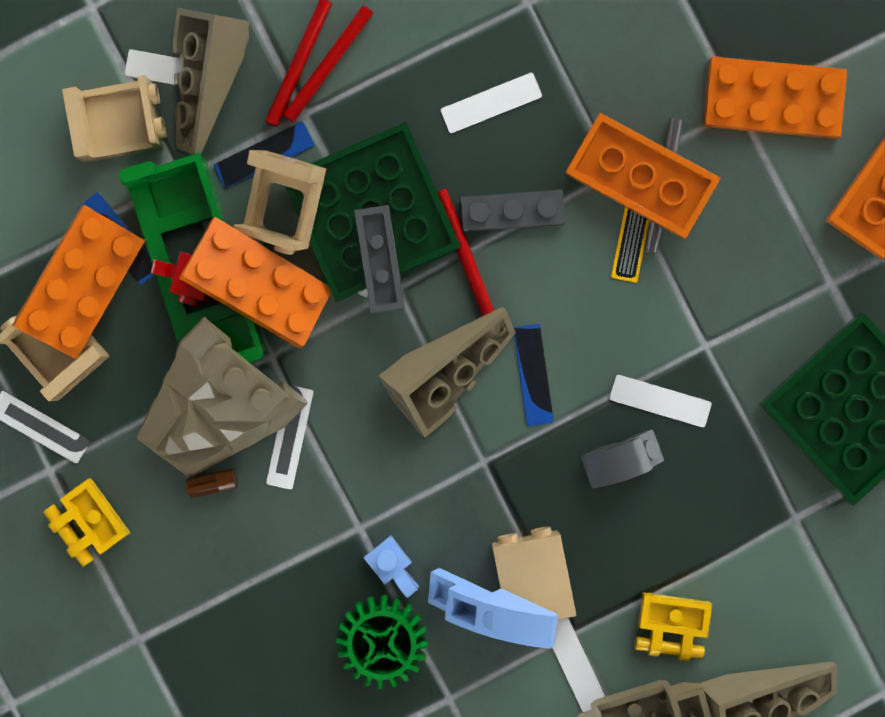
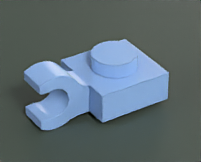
[364,535,419,598]

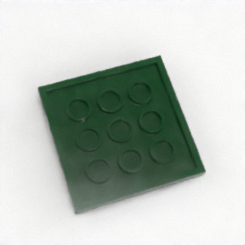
[285,122,461,302]
[759,313,885,506]

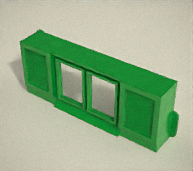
[119,153,268,363]

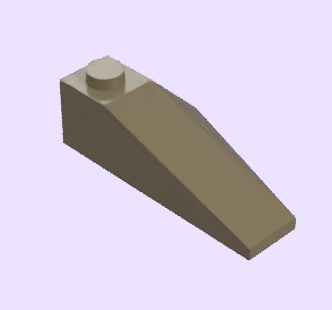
[173,7,249,155]
[379,307,516,438]
[700,661,837,717]

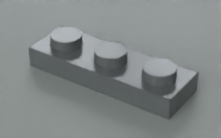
[461,190,565,232]
[354,205,405,314]

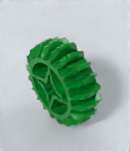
[336,595,428,689]

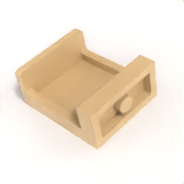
[62,75,167,163]
[0,316,110,401]
[491,527,577,620]

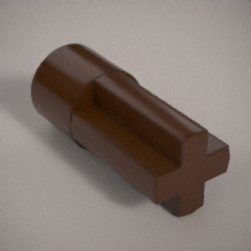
[186,469,238,499]

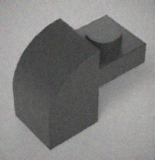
[580,429,664,489]

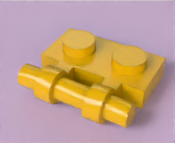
[43,478,131,567]
[634,592,712,661]

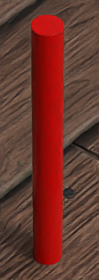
[265,0,332,128]
[283,5,373,123]
[437,189,494,316]

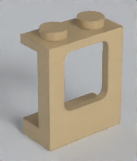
[233,150,326,255]

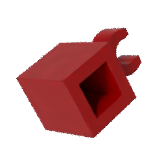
[151,252,211,307]

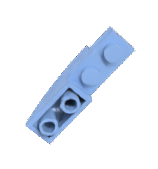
[428,568,558,649]

